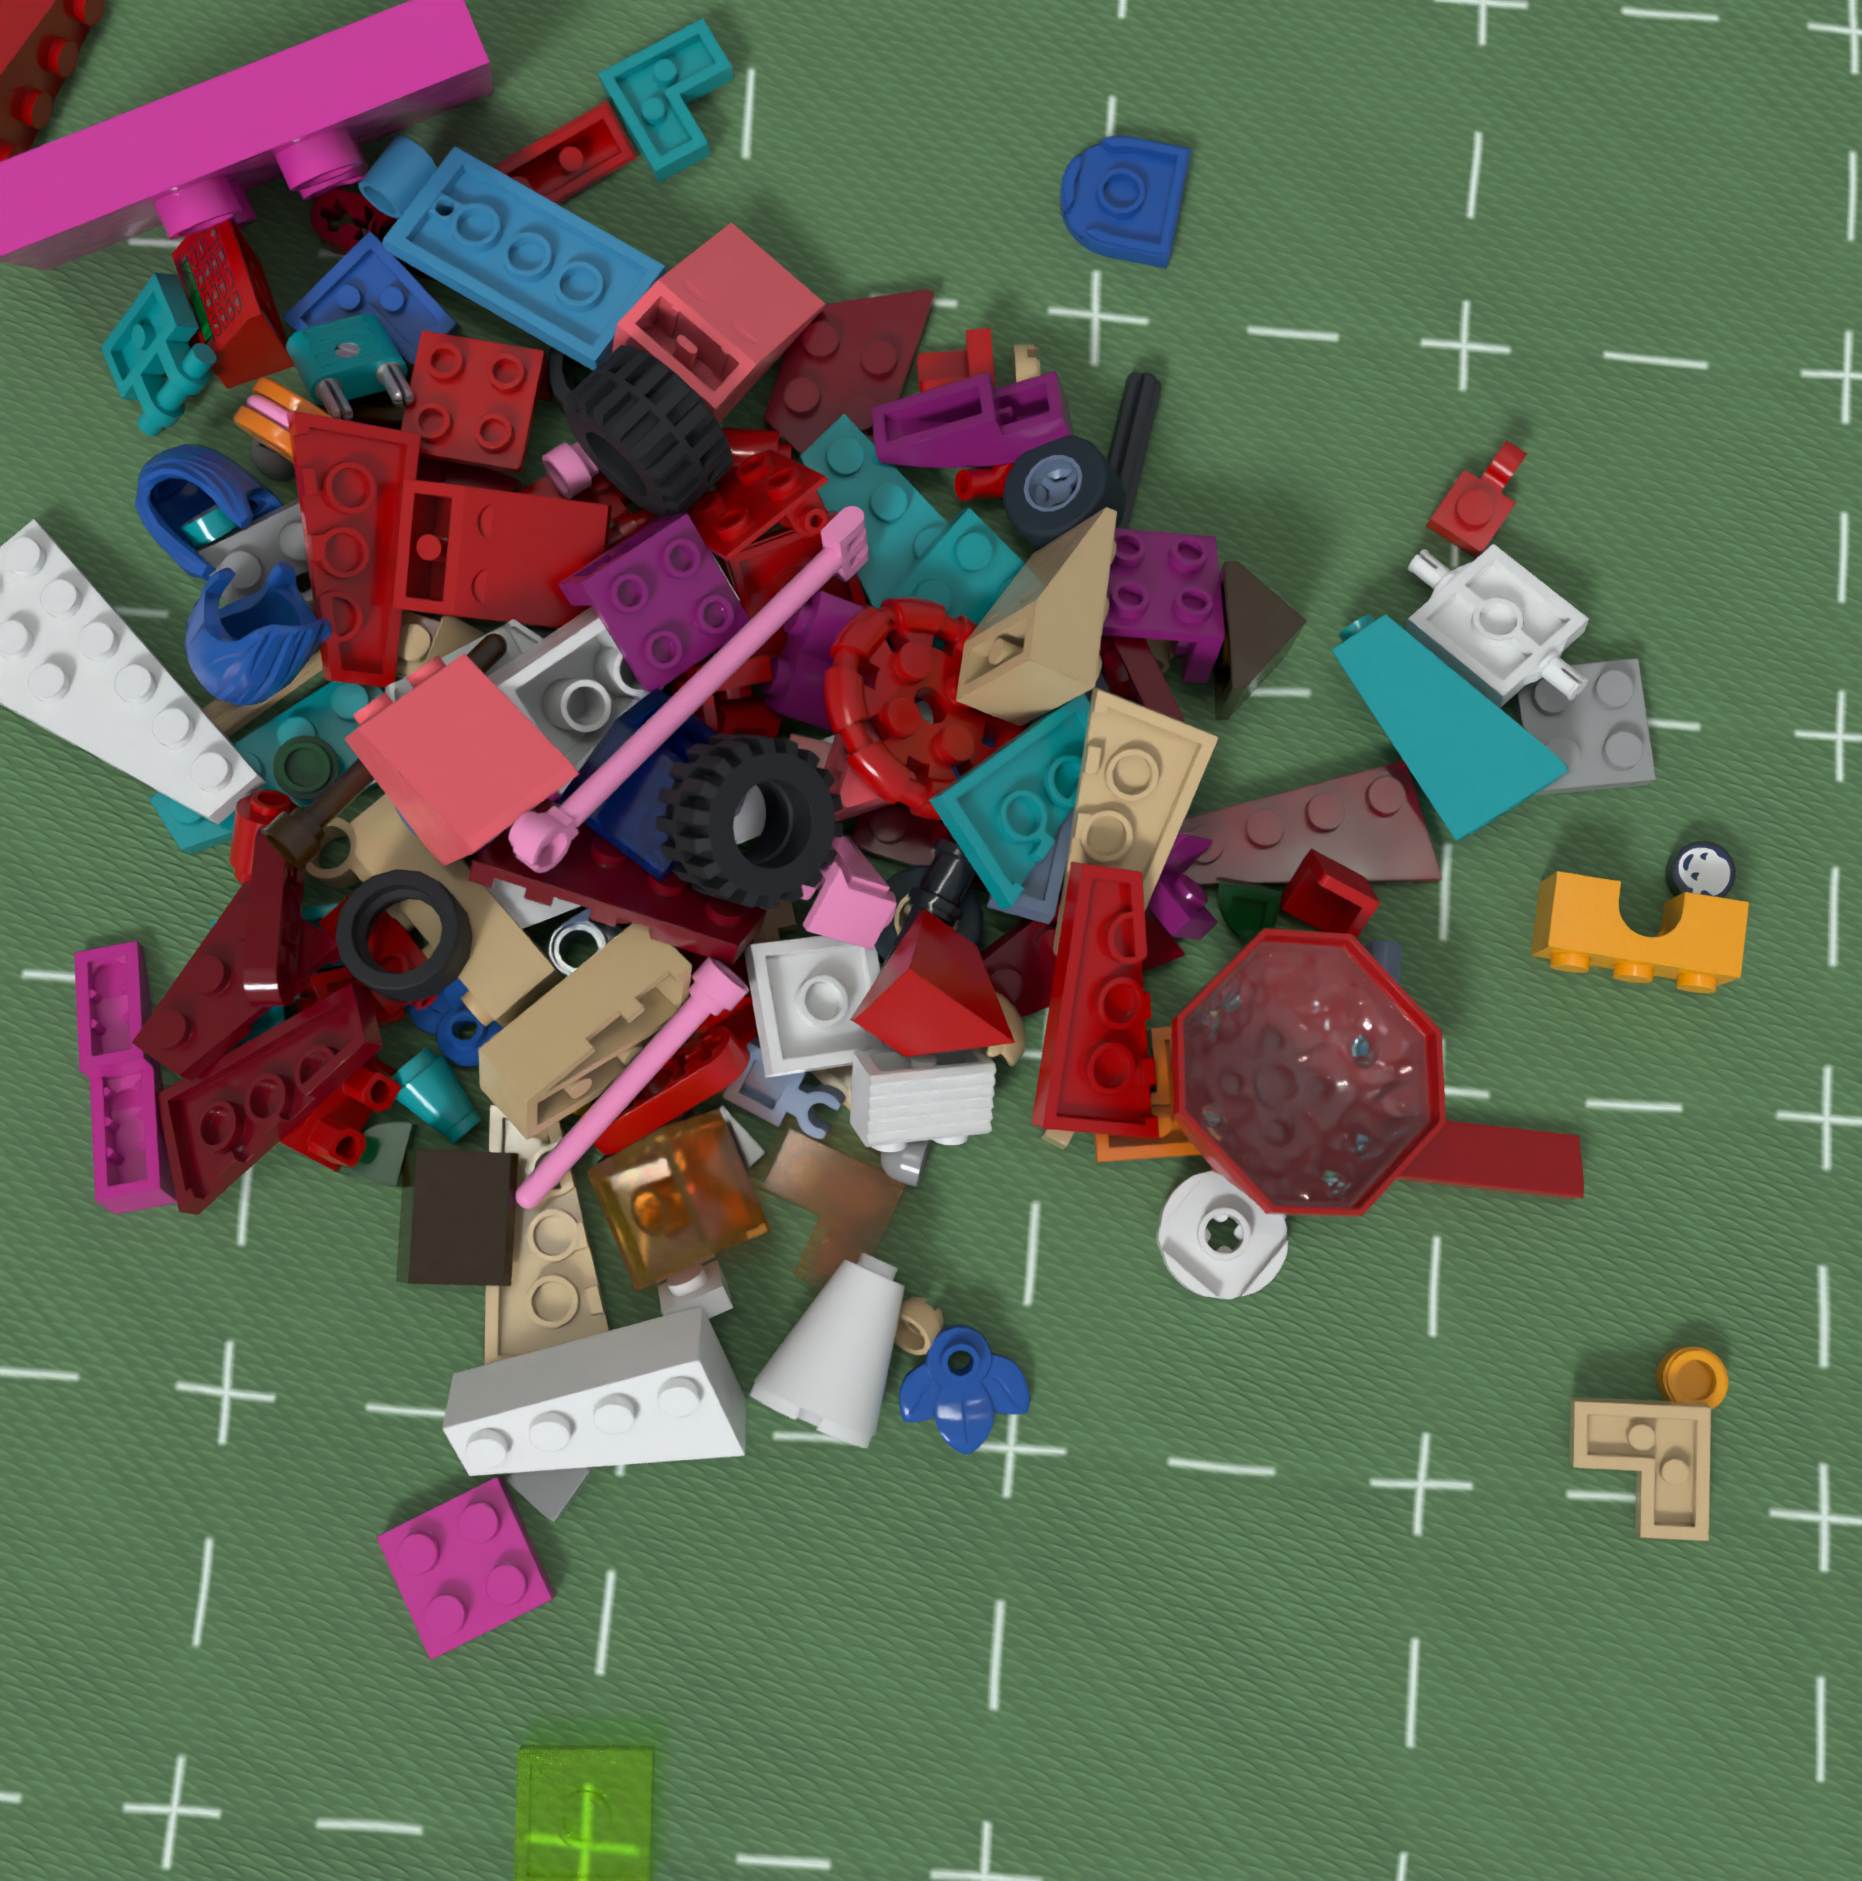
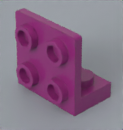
[558,513,750,692]
[1102,528,1225,683]

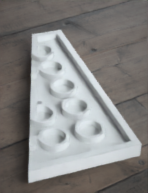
[0,519,267,825]

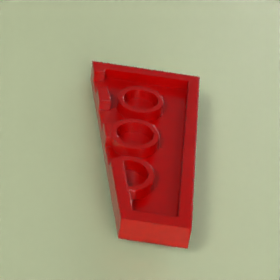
[287,411,421,688]
[1031,861,1159,1139]

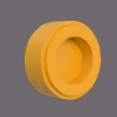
[1656,1346,1728,1410]

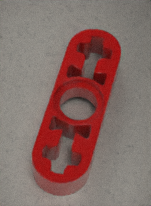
[585,1026,750,1155]

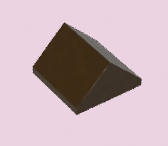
[1213,561,1306,720]
[396,1149,519,1286]

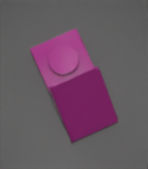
[1147,834,1218,940]

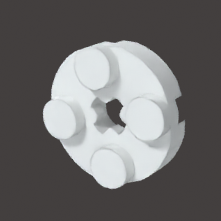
[1156,1171,1288,1299]

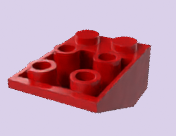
[392,478,612,628]

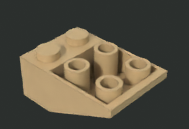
[956,507,1117,726]

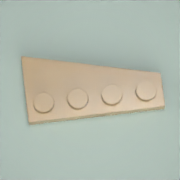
[1053,687,1219,957]
[484,1105,610,1365]

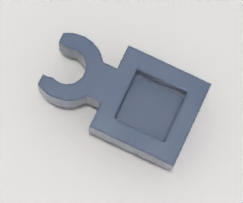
[722,1036,846,1139]

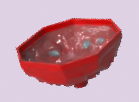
[1170,928,1446,1217]

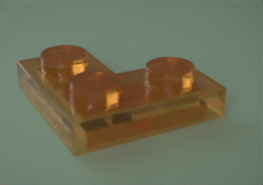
[762,1129,907,1288]

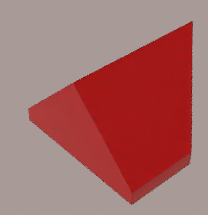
[850,909,1015,1057]

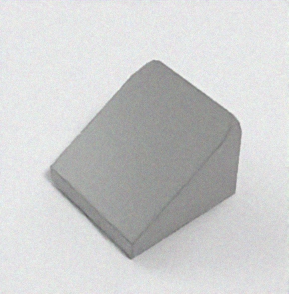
[506,1467,597,1523]

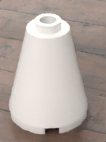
[750,1252,905,1448]

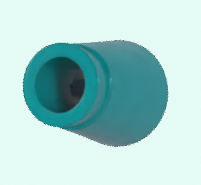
[392,1047,482,1144]

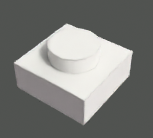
[658,1260,733,1319]

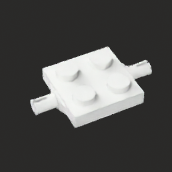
[1405,544,1589,708]

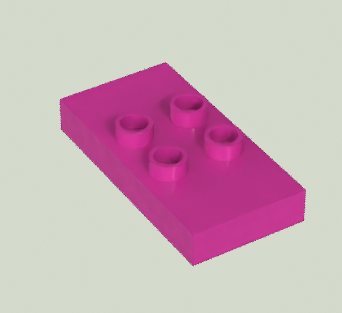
[0,0,494,271]

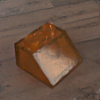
[587,1109,771,1292]

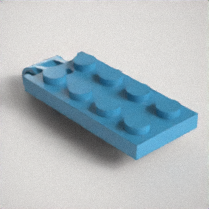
[358,135,667,371]

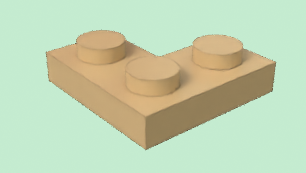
[1569,1397,1711,1541]

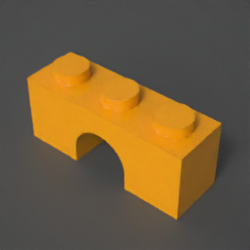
[1531,871,1749,993]

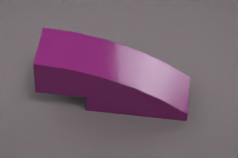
[871,371,1074,468]

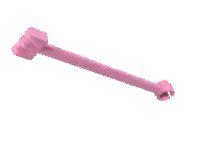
[508,506,869,873]

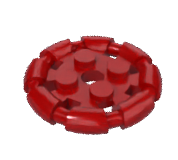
[823,597,1028,820]

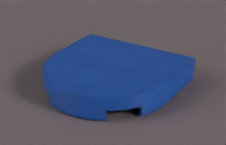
[1060,136,1191,268]

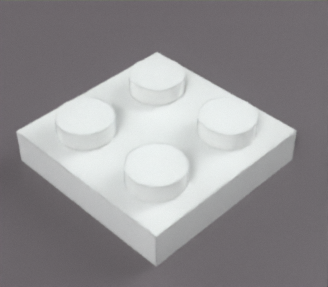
[744,936,892,1077]

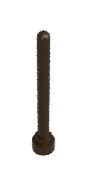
[262,633,507,869]

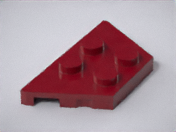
[763,289,935,456]

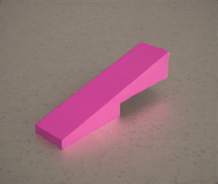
[74,941,177,1214]

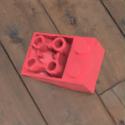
[612,222,826,423]

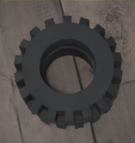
[562,345,733,517]
[656,732,843,909]

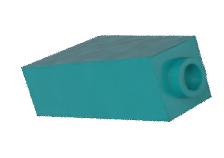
[1332,614,1569,842]

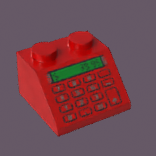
[171,217,295,389]

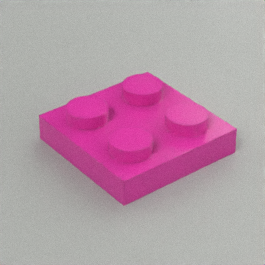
[376,1475,556,1660]

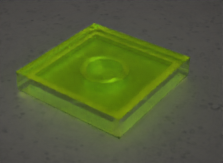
[514,1745,655,1881]

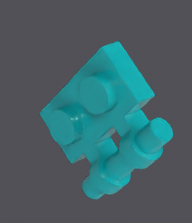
[101,273,217,436]

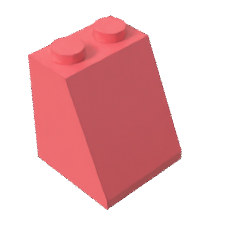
[345,653,579,867]

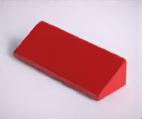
[491,101,637,204]
[1395,1121,1584,1200]

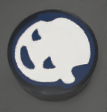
[1665,841,1736,898]

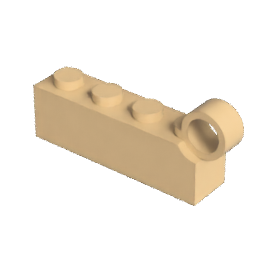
[306,793,565,1028]

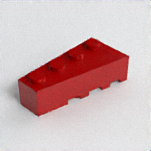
[0,0,104,162]

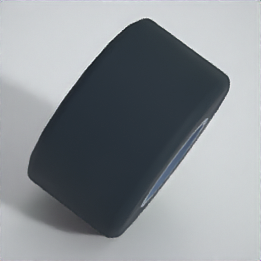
[1003,435,1126,551]

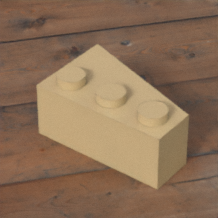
[478,923,692,1140]

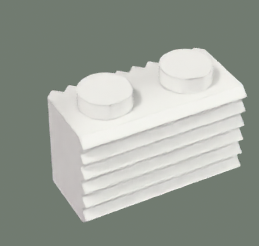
[850,1047,997,1152]

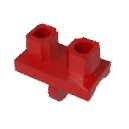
[280,1056,401,1172]

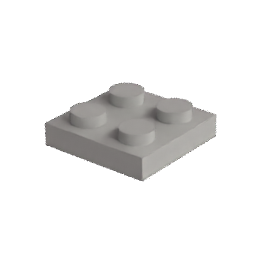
[1511,659,1656,796]

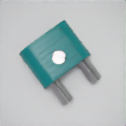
[286,313,414,421]

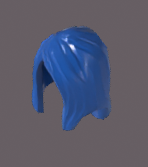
[135,444,284,581]
[184,561,333,706]

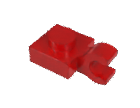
[1426,440,1527,559]

